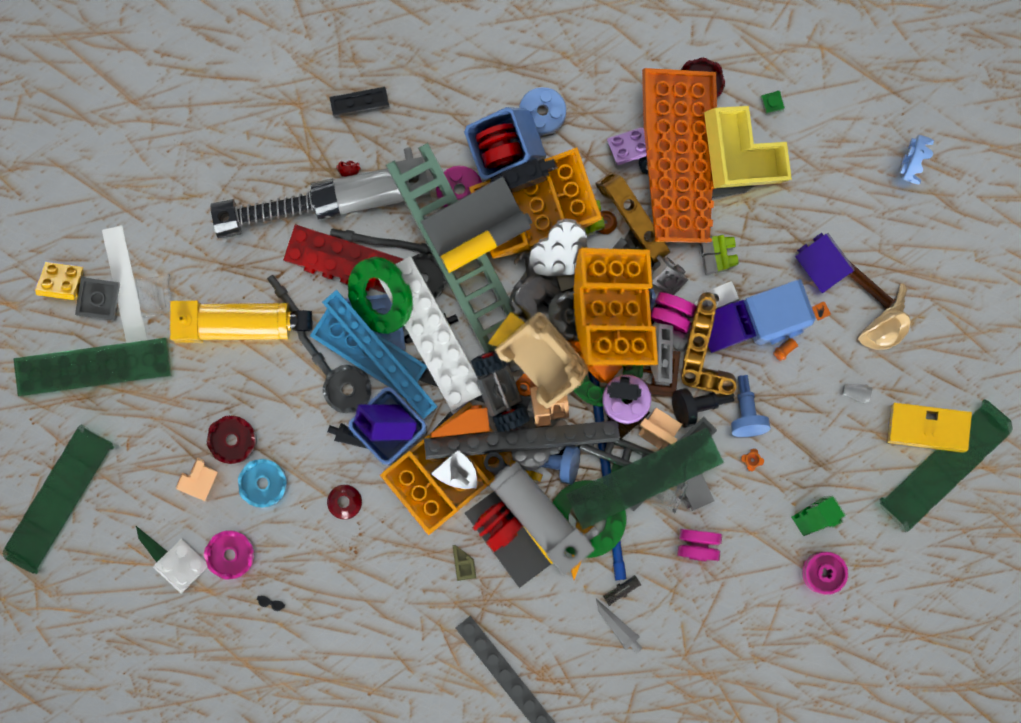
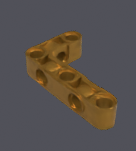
[595,172,670,264]
[681,292,737,395]

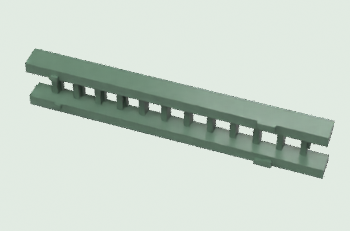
[385,143,519,353]

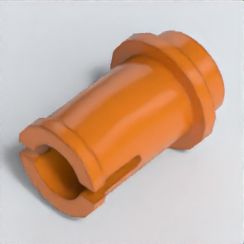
[773,338,798,361]

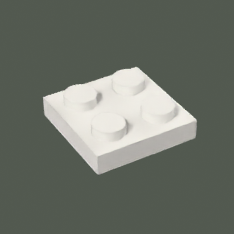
[153,539,208,594]

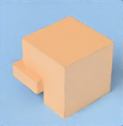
[530,387,569,428]
[638,408,682,451]
[176,458,218,501]

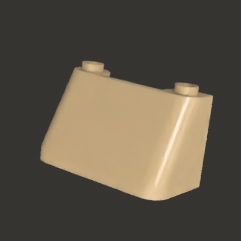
[495,312,588,409]

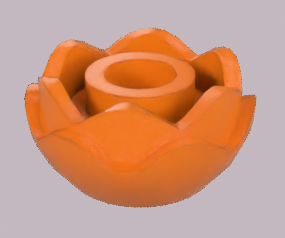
[598,211,617,234]

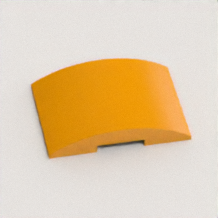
[469,148,602,259]
[574,248,658,365]
[380,402,516,535]

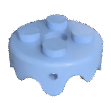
[519,87,566,136]
[900,135,934,184]

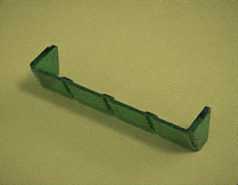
[879,399,1013,532]
[2,424,114,574]

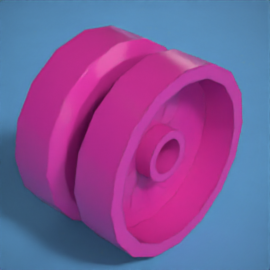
[651,292,697,333]
[677,529,723,562]
[802,552,848,595]

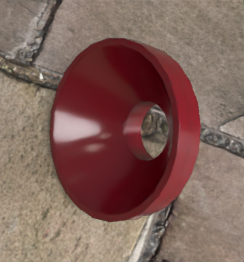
[327,485,362,519]

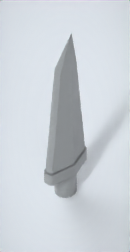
[596,599,642,653]

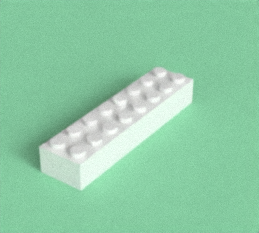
[379,256,482,411]

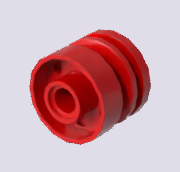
[475,123,524,169]
[472,501,523,552]

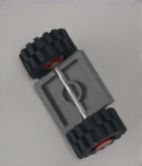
[471,349,530,432]

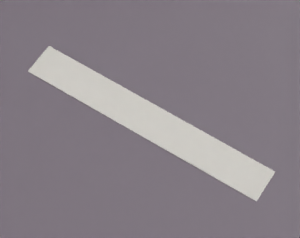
[102,225,154,376]

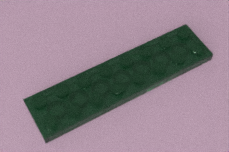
[13,338,172,397]
[566,428,724,530]

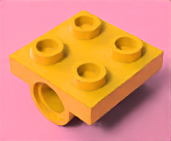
[35,262,84,300]

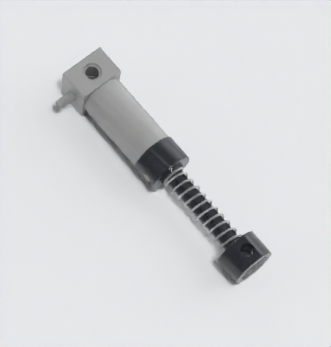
[210,147,432,239]

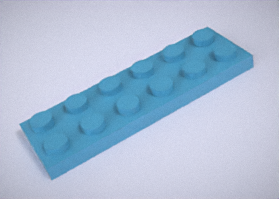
[310,309,427,395]

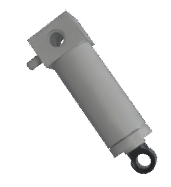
[484,452,599,576]

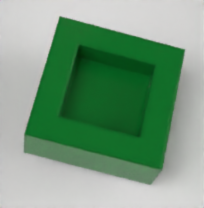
[761,90,785,115]

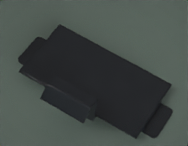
[607,376,642,400]

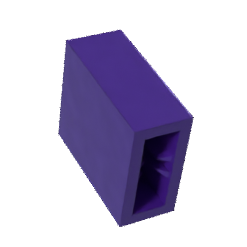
[795,232,855,293]
[708,300,756,353]
[354,404,417,440]

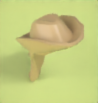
[858,284,911,350]

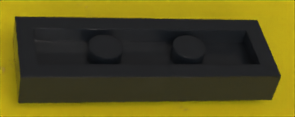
[329,87,389,117]

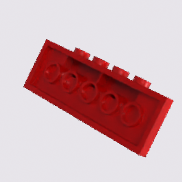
[283,224,404,294]

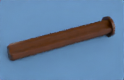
[849,262,896,310]

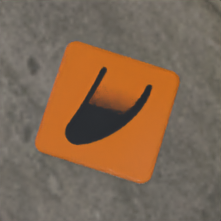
[812,301,831,321]

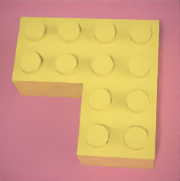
[704,106,792,188]

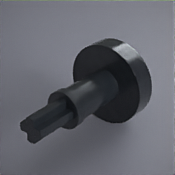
[672,388,735,428]

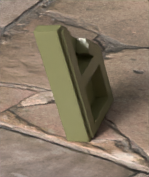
[452,545,476,581]

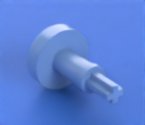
[731,375,771,437]
[539,446,580,485]

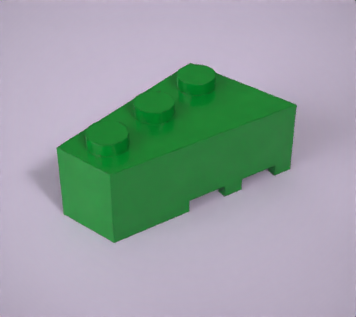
[791,496,846,537]

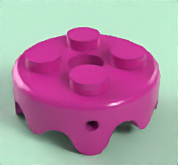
[436,166,482,208]
[204,531,254,579]

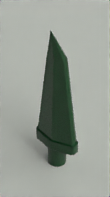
[136,526,168,563]

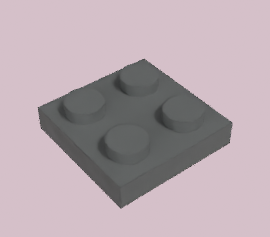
[75,277,120,321]

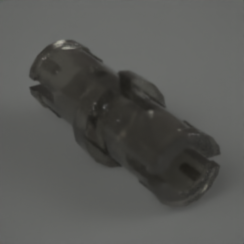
[603,575,641,606]

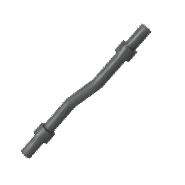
[330,229,432,255]
[267,275,332,376]

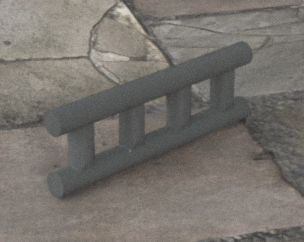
[578,438,657,475]

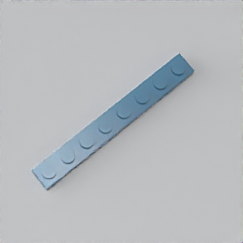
[322,290,438,420]

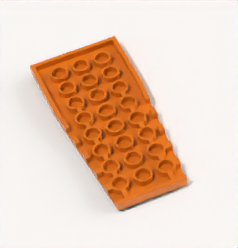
[642,68,717,243]

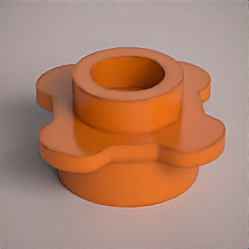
[741,449,764,471]

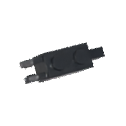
[490,158,558,193]

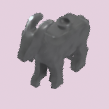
[509,250,562,321]

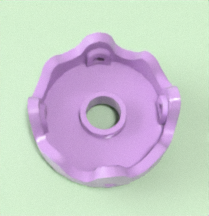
[602,375,651,424]

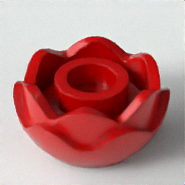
[337,161,361,177]

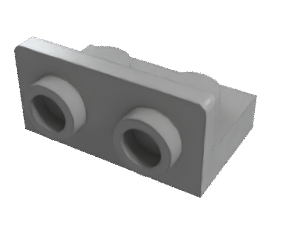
[652,255,688,295]

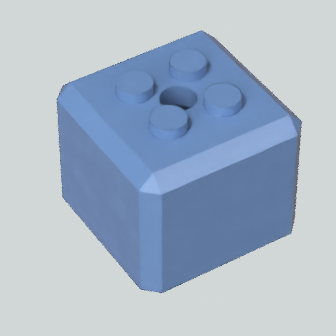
[464,107,546,180]
[744,279,816,345]
[349,388,427,465]

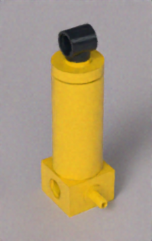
[170,301,312,343]

